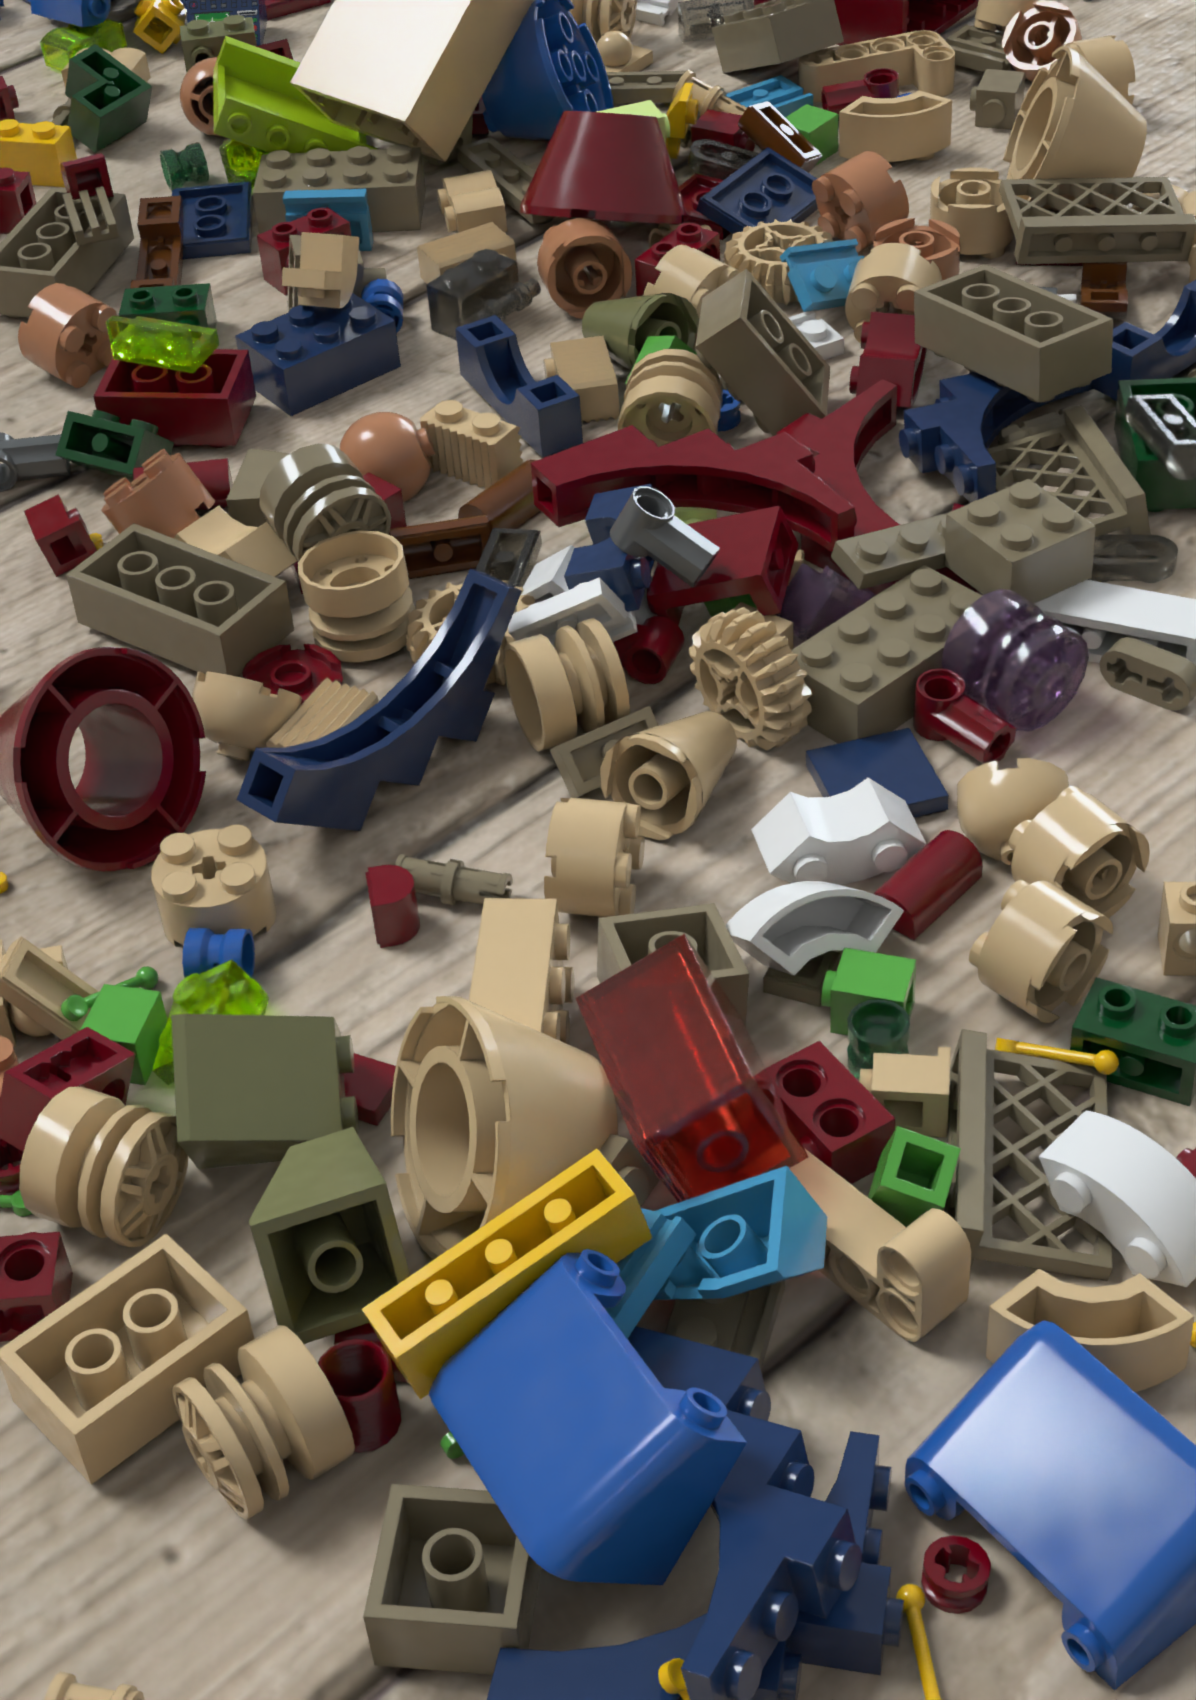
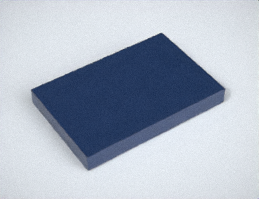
[696,147,818,234]
[172,182,253,260]

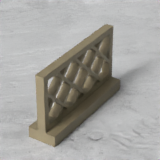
[999,177,1196,264]
[987,405,1151,542]
[945,1029,1113,1281]

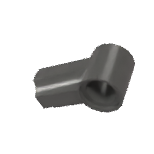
[0,432,71,492]
[610,486,720,587]

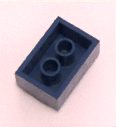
[235,293,401,416]

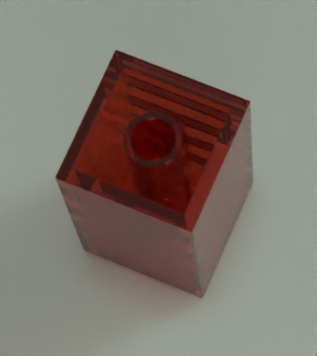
[575,934,808,1203]

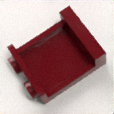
[647,505,799,626]

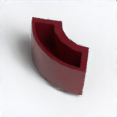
[849,312,927,408]

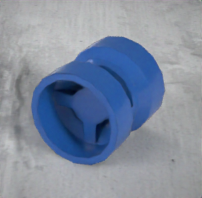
[361,279,403,333]
[182,928,255,987]

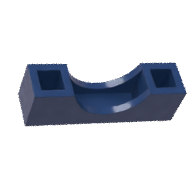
[1091,279,1196,401]
[455,315,583,458]

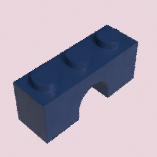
[564,484,655,612]

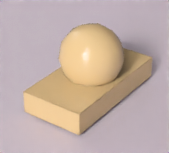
[597,31,653,72]
[0,936,99,1040]

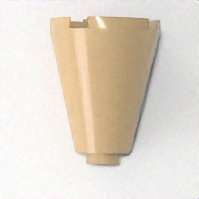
[600,711,737,840]

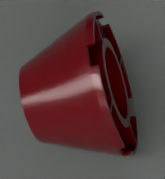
[520,111,688,224]
[0,647,206,872]

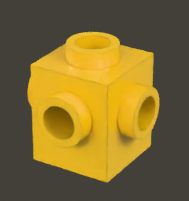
[133,0,187,54]

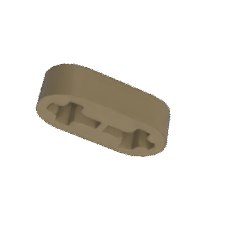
[1099,637,1196,711]

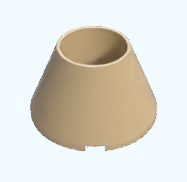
[1000,46,1147,211]
[391,996,618,1259]

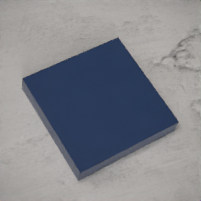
[806,728,949,818]

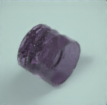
[942,589,1089,732]

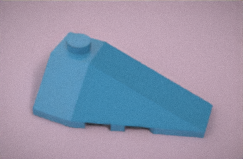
[654,1166,827,1300]

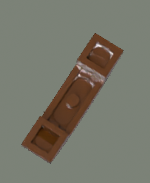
[130,196,183,288]
[1080,262,1128,319]

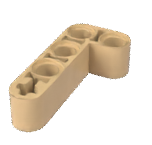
[798,30,955,102]
[735,1141,971,1342]

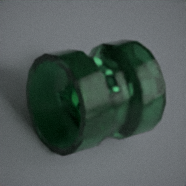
[160,142,209,191]
[847,999,910,1080]

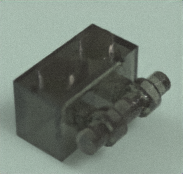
[426,249,541,341]

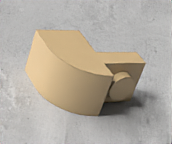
[282,232,359,308]

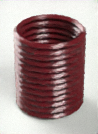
[318,1338,402,1453]

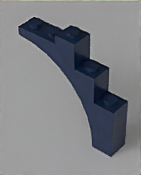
[899,371,1093,503]
[236,569,522,831]
[628,1326,862,1700]
[487,1431,904,1700]

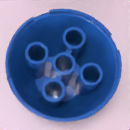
[481,0,614,141]

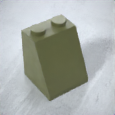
[171,1014,359,1169]
[249,1127,410,1344]

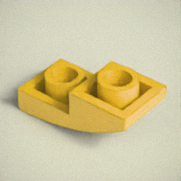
[666,82,699,160]

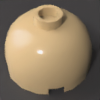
[192,671,302,761]
[957,758,1069,865]

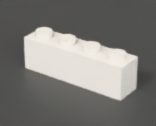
[1001,580,1196,665]

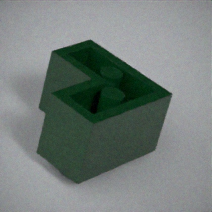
[65,44,152,153]

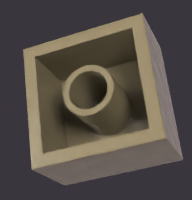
[944,479,1096,615]
[597,903,749,1049]
[363,1484,541,1675]

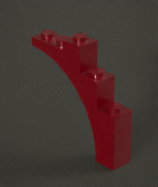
[776,379,901,595]
[531,425,857,552]

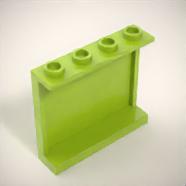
[213,36,378,153]

